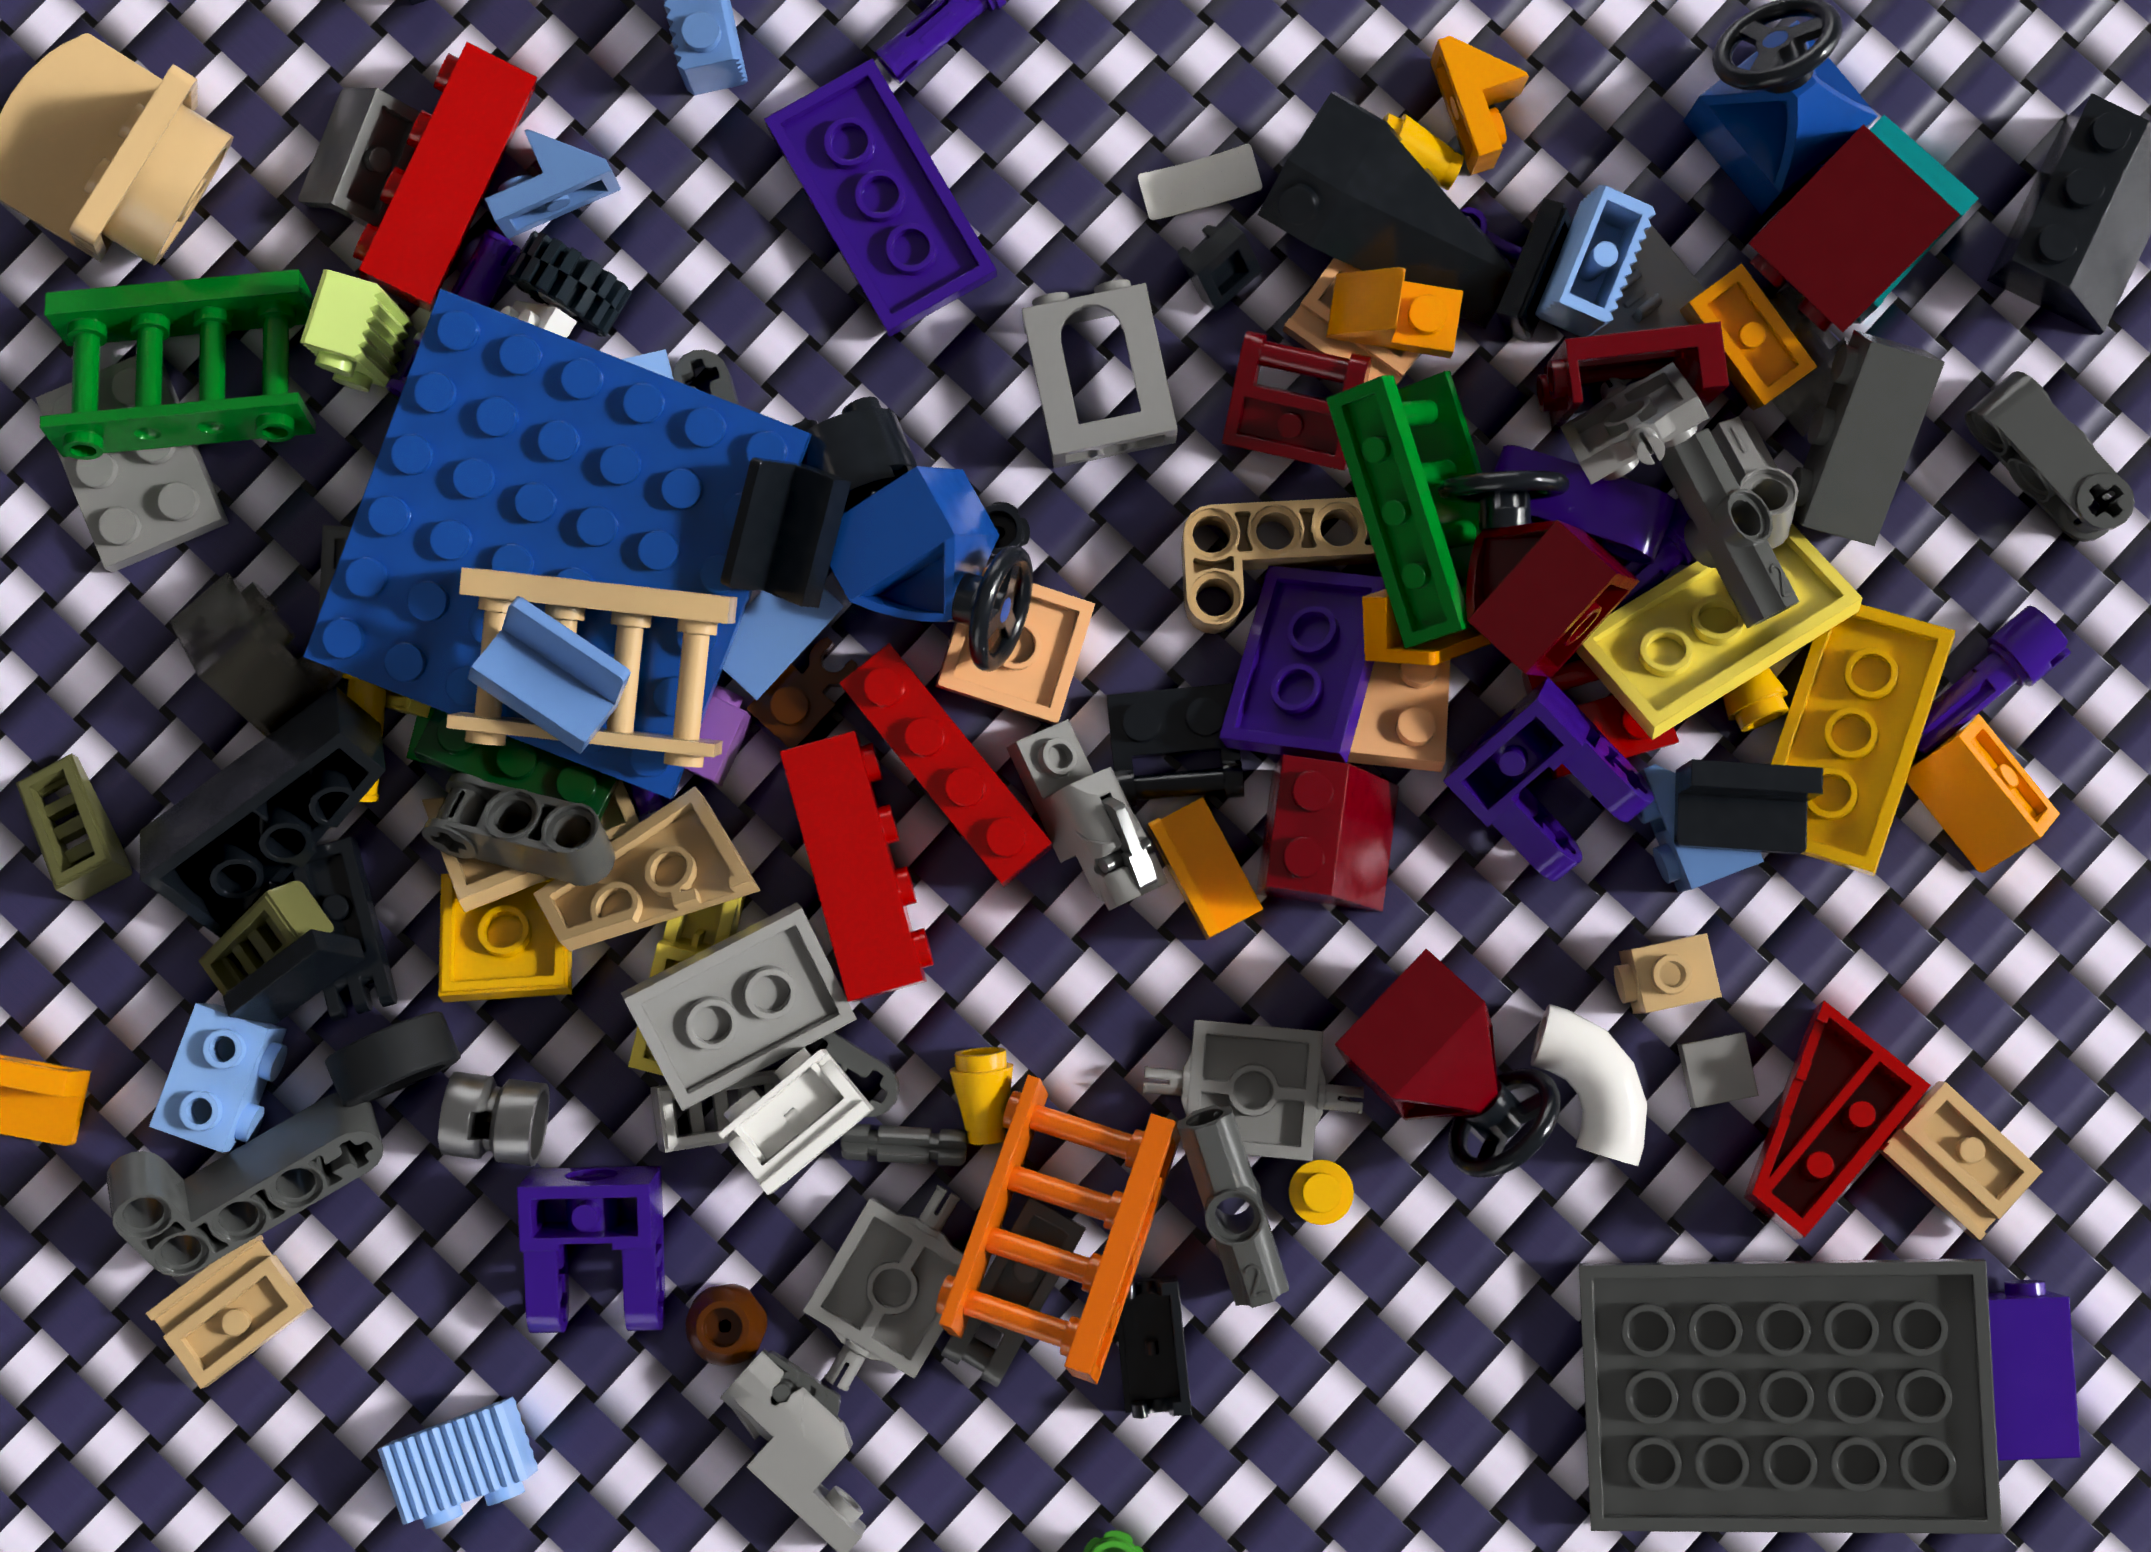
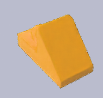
[1430,36,1529,176]
[1326,267,1463,358]

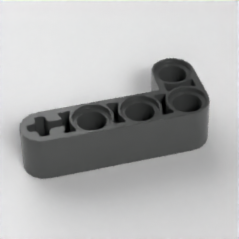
[107,1092,383,1277]

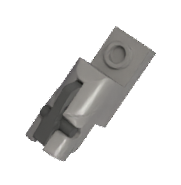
[1007,719,1168,911]
[720,1349,866,1552]

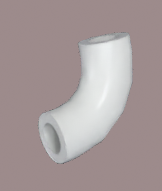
[1531,1004,1647,1166]

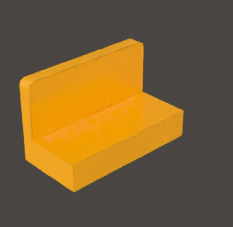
[1680,263,1818,411]
[1362,589,1491,665]
[1906,714,2060,873]
[1146,797,1263,940]
[0,1054,91,1146]

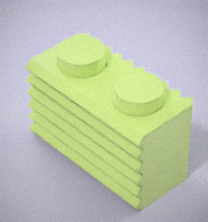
[300,269,413,392]

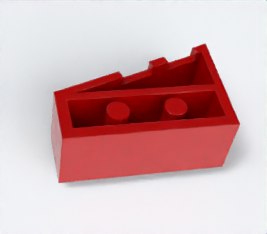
[1744,1001,1931,1240]

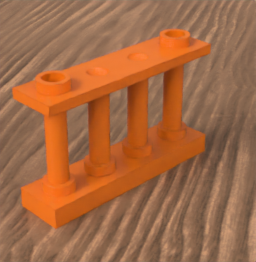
[936,1075,1181,1385]

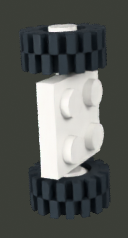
[500,231,632,338]

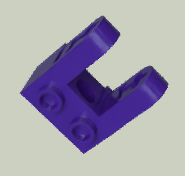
[1443,677,1654,882]
[517,1166,666,1333]

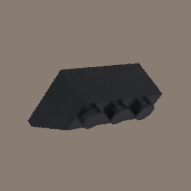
[1987,93,2151,335]

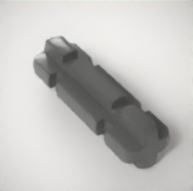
[841,1124,968,1166]

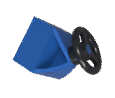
[1683,0,1878,216]
[830,466,1033,672]

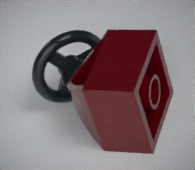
[1438,471,1640,677]
[1335,949,1561,1178]

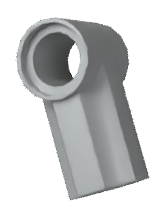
[1711,416,1799,549]

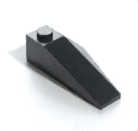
[1257,91,1514,329]

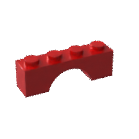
[839,643,1053,887]

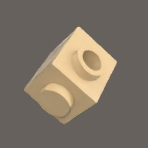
[1614,933,1722,1014]

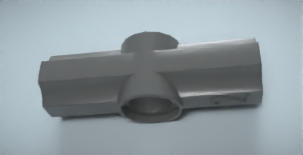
[1660,428,1800,629]
[1177,1105,1289,1308]

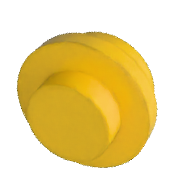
[1288,1159,1354,1225]

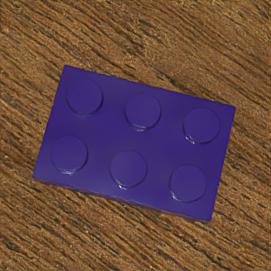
[1219,566,1386,763]

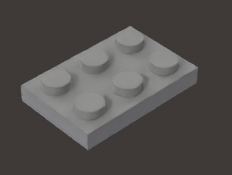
[36,355,229,572]
[621,902,857,1111]

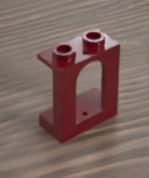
[1536,321,1729,430]

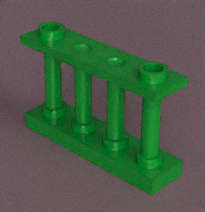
[40,269,316,460]
[1326,371,1482,648]

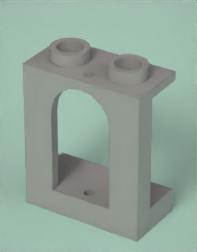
[1022,279,1178,468]

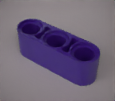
[1494,445,1677,565]

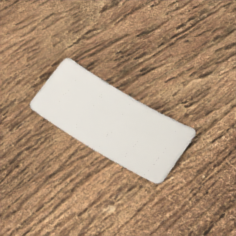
[1138,144,1263,220]

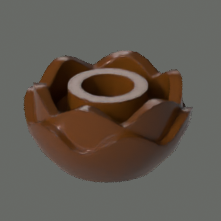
[685,1284,768,1366]

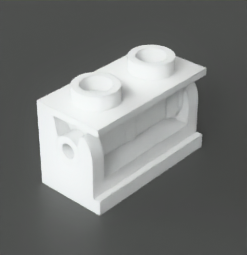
[718,1047,874,1195]

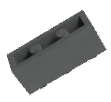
[1791,330,1945,546]

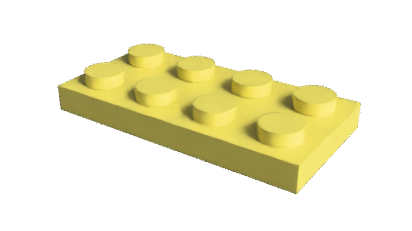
[1576,524,1863,740]

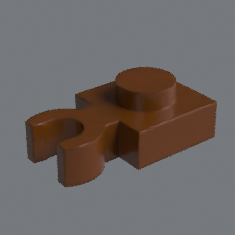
[746,637,859,748]

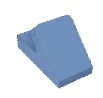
[485,129,621,239]

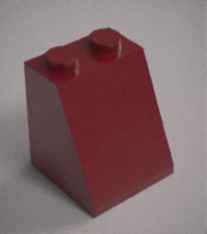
[1748,124,1960,333]
[1256,754,1399,912]

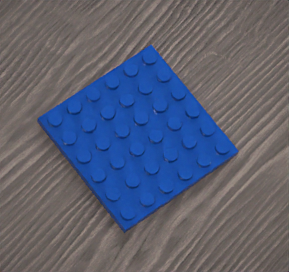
[303,289,812,799]

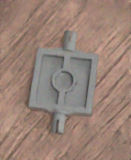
[1560,362,1710,485]
[1143,1020,1364,1161]
[803,1185,964,1391]

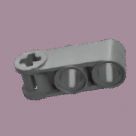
[1964,371,2135,542]
[422,773,616,886]

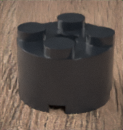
[792,396,918,514]

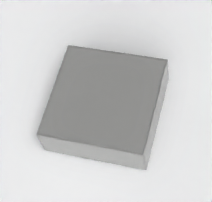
[1677,1032,1759,1108]

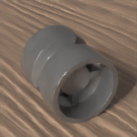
[438,1072,550,1167]

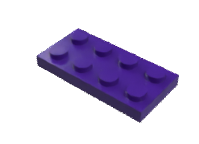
[764,58,997,337]

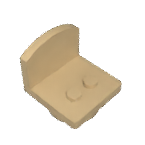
[0,33,234,266]

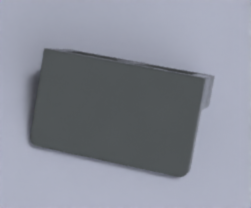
[298,88,420,227]

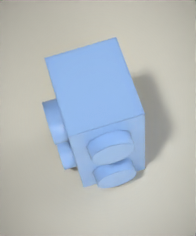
[149,1003,287,1153]

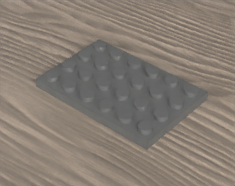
[1579,1259,2002,1534]

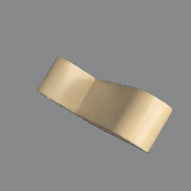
[1181,497,1378,634]

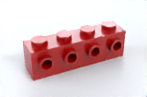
[353,42,537,312]
[779,731,934,1002]

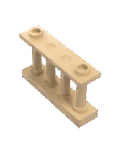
[446,567,738,768]

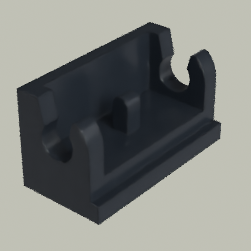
[1117,1275,1192,1419]

